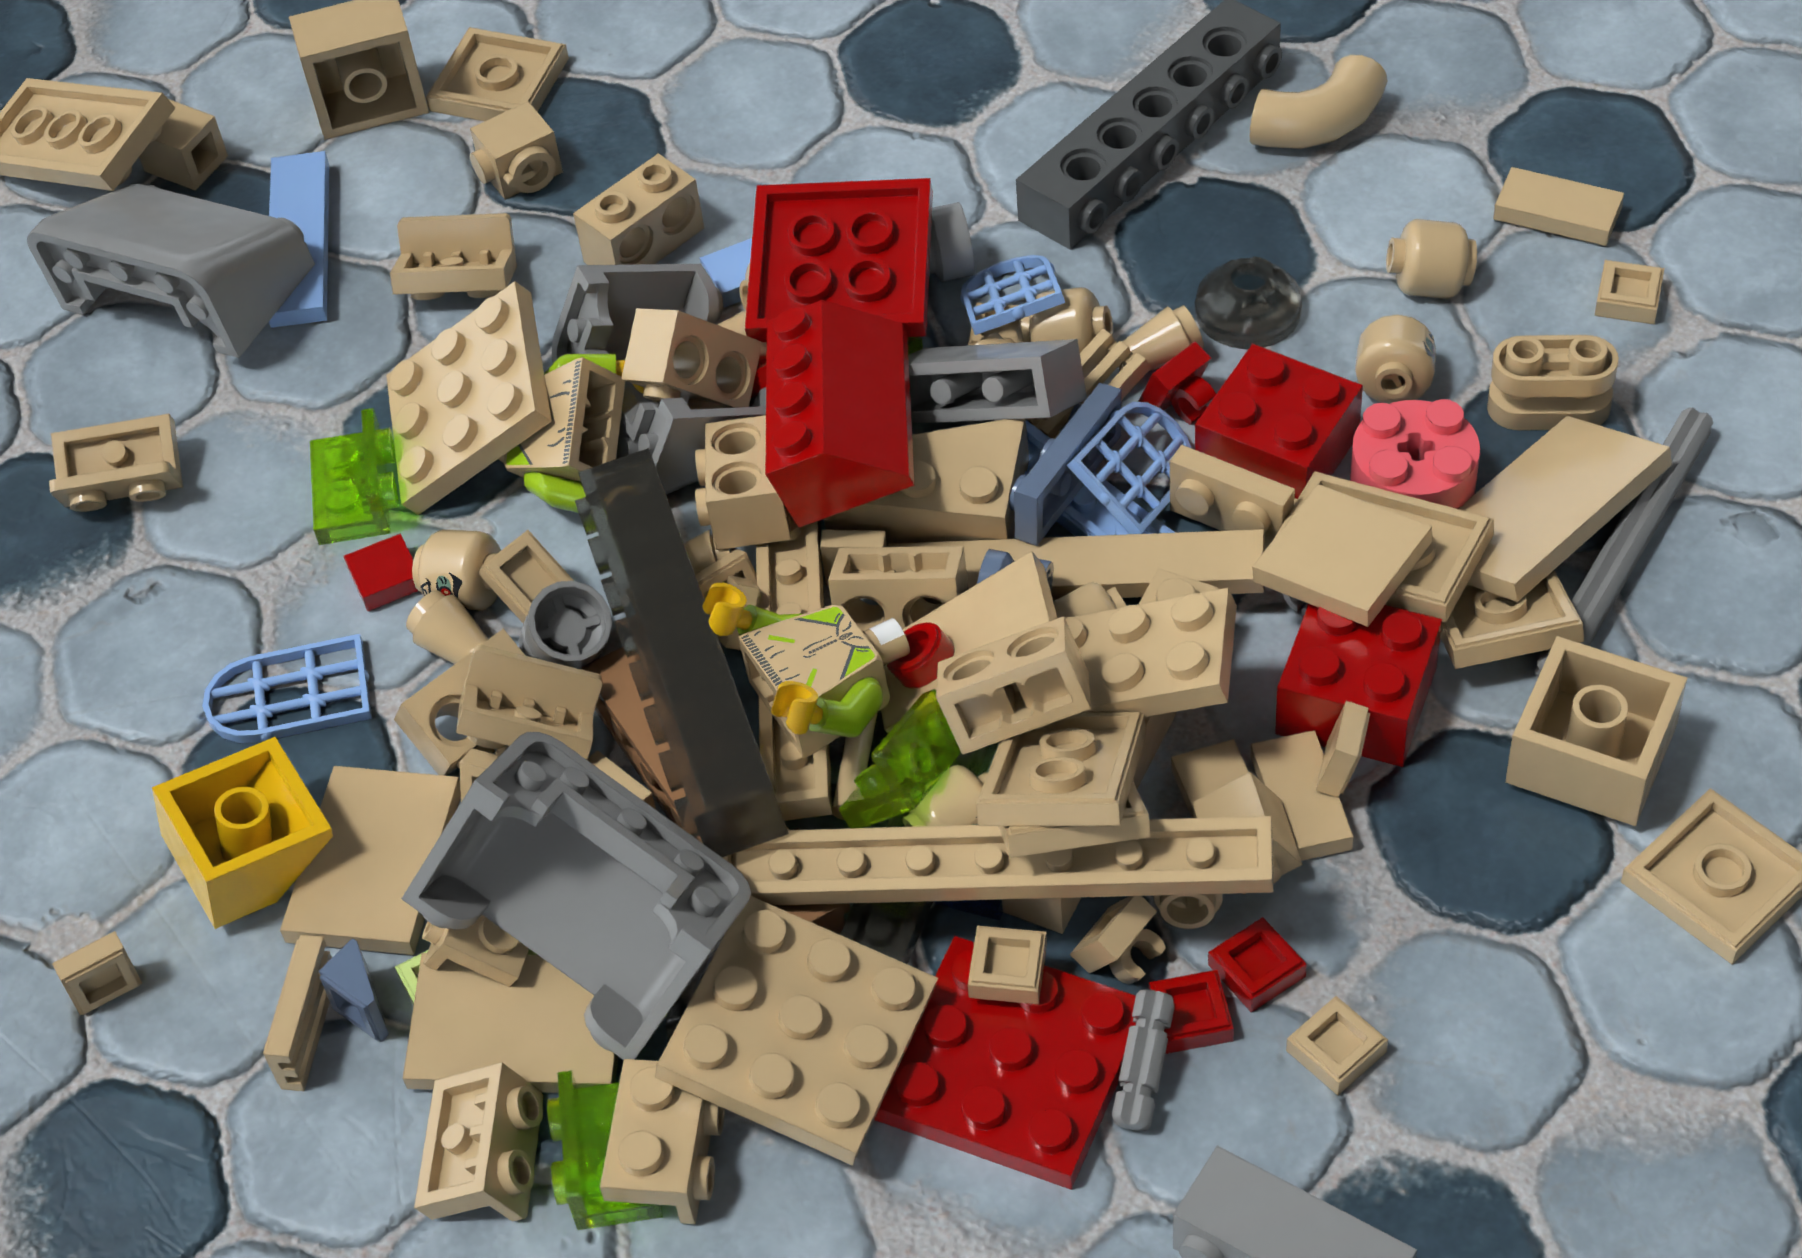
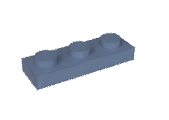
[1009,382,1122,546]

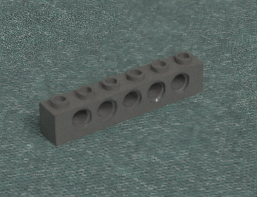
[1016,0,1282,250]

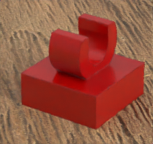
[1138,341,1216,425]

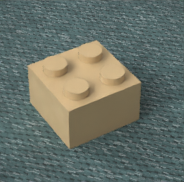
[289,0,429,140]
[1505,636,1688,826]

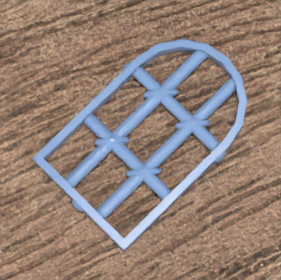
[960,255,1065,335]
[1066,402,1191,534]
[202,634,372,743]

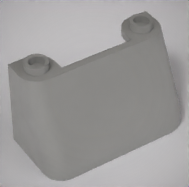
[27,183,315,358]
[552,264,766,499]
[401,732,751,1060]

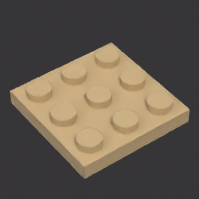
[386,281,552,515]
[655,896,938,1166]

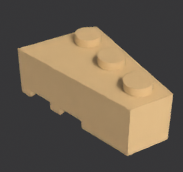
[824,419,1029,547]

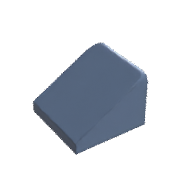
[319,939,389,1041]

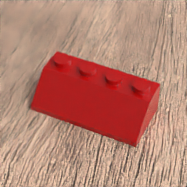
[765,300,915,528]

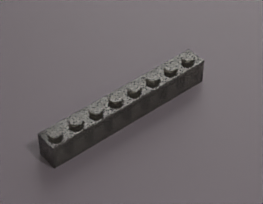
[574,448,789,857]

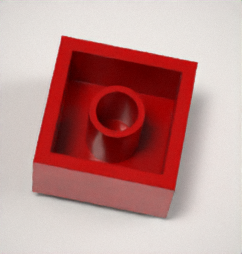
[1195,343,1363,499]
[1275,604,1442,767]

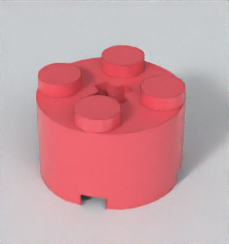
[1350,399,1480,509]

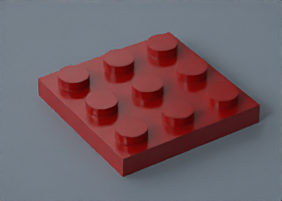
[745,178,933,342]
[874,936,1136,1190]

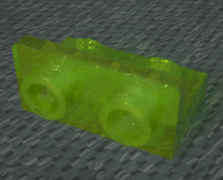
[310,408,399,545]
[839,689,961,828]
[547,1070,663,1230]

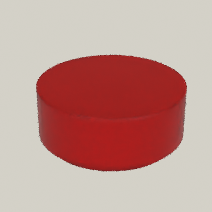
[887,622,954,689]

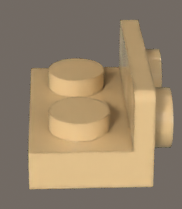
[414,1062,543,1221]

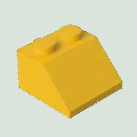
[152,737,333,929]

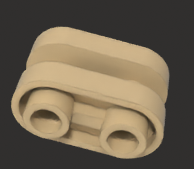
[1487,335,1619,430]

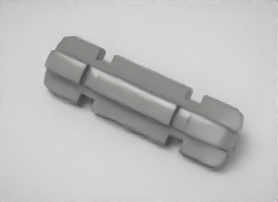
[1112,990,1175,1131]

